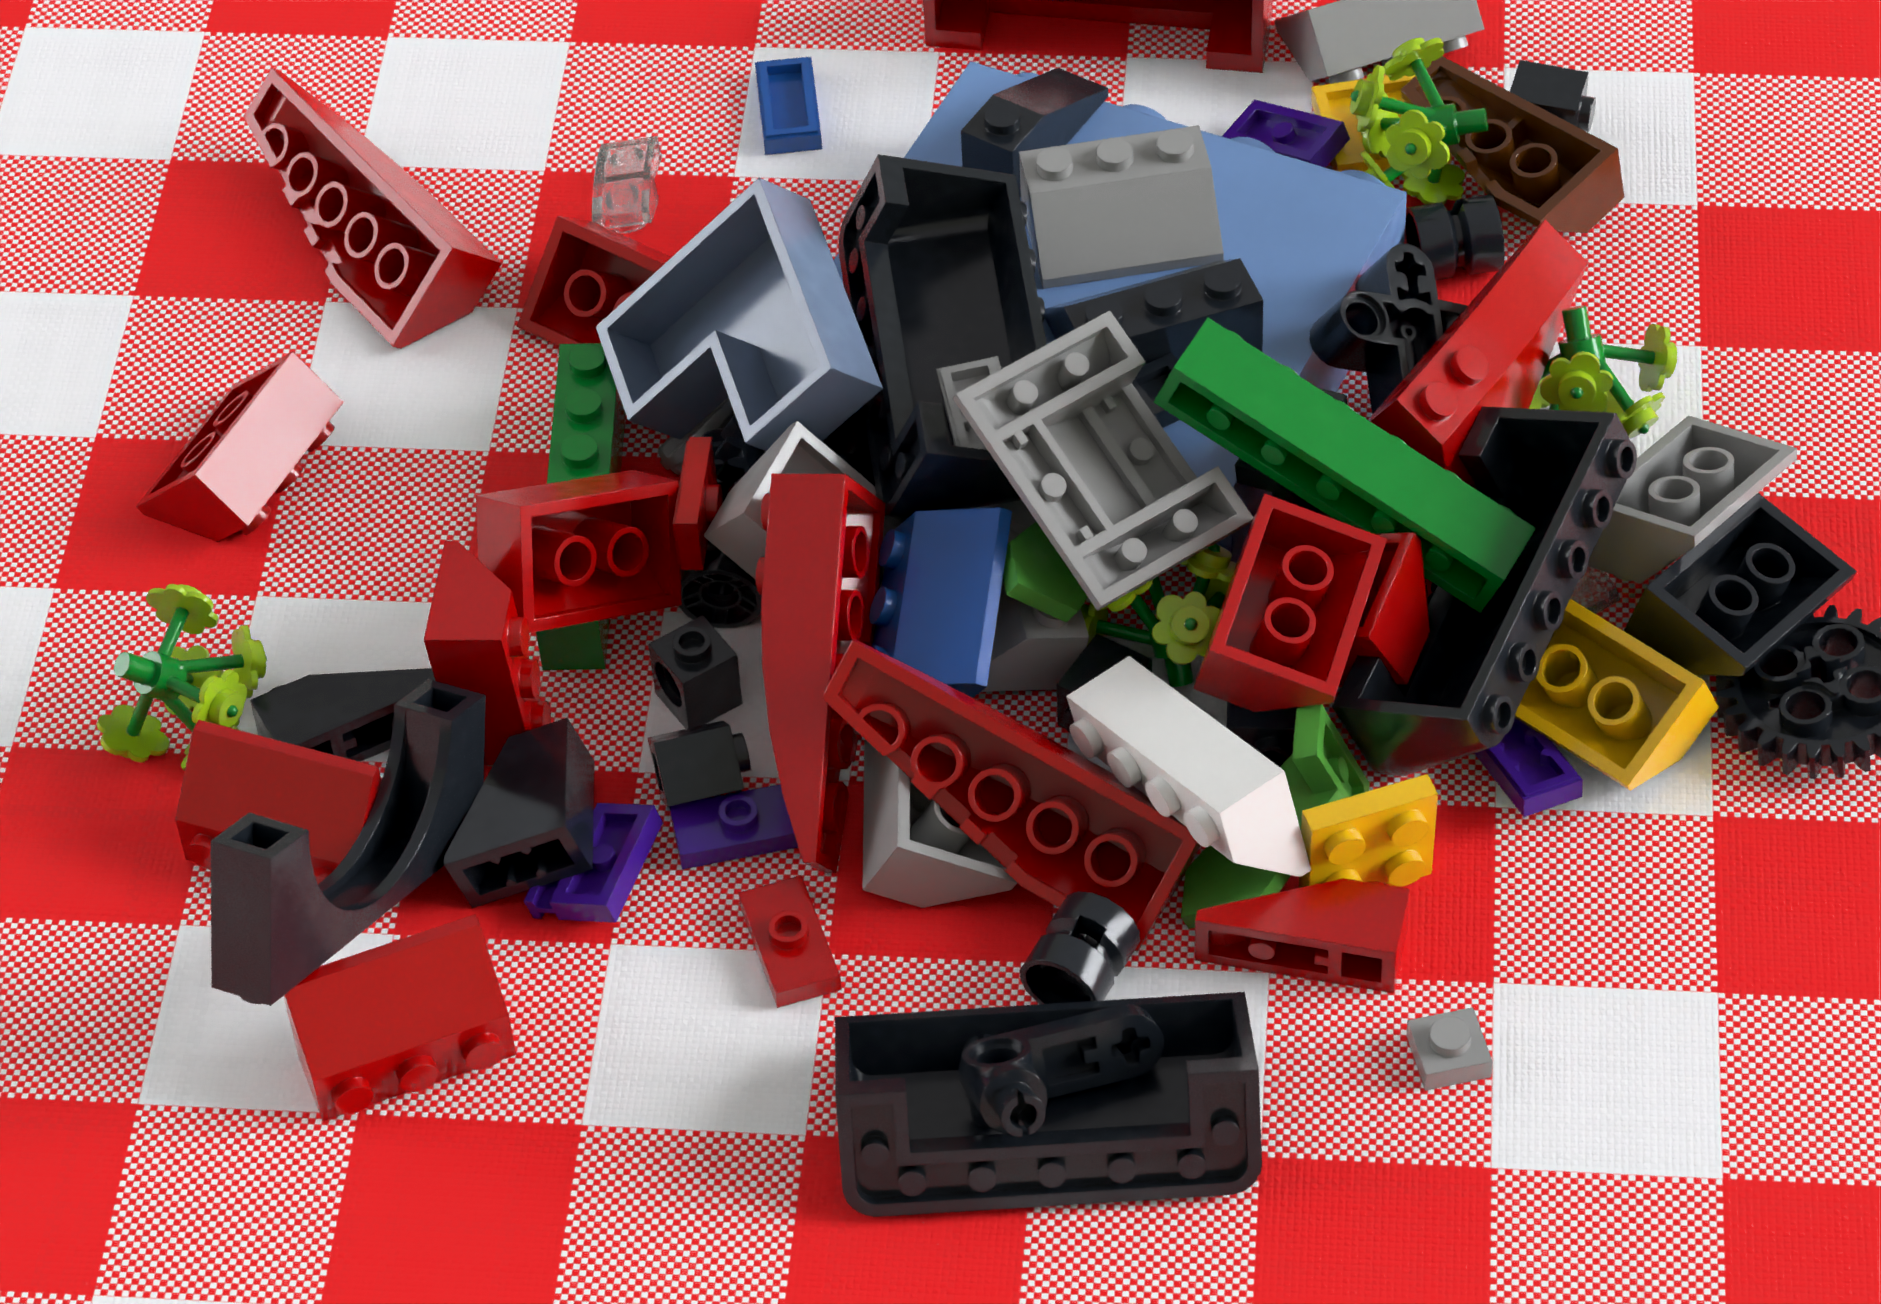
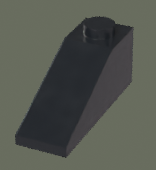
[961,68,1108,198]
[250,668,435,762]

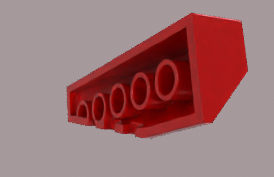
[244,68,502,349]
[1368,219,1588,489]
[756,473,886,873]
[821,639,1201,951]

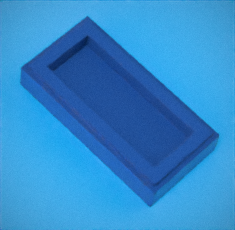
[755,57,822,155]

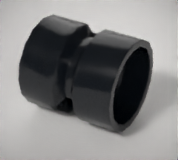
[1405,195,1505,280]
[1020,891,1140,1004]

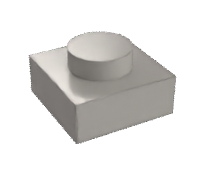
[1406,1007,1493,1091]

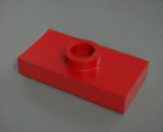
[672,437,723,570]
[738,875,842,1008]

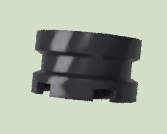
[678,540,762,628]

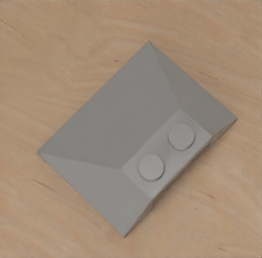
[953,311,1254,611]

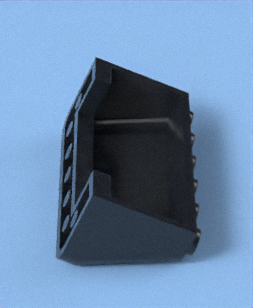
[839,154,1047,518]
[1332,406,1637,776]
[835,992,1262,1217]

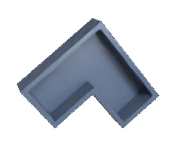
[596,178,883,451]

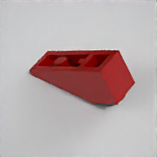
[1195,878,1410,993]

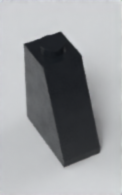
[444,718,595,908]

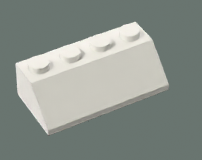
[1066,656,1311,877]

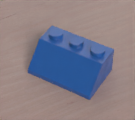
[869,507,1012,698]

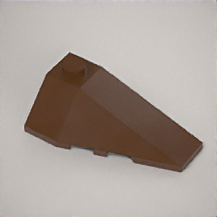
[1401,56,1625,233]

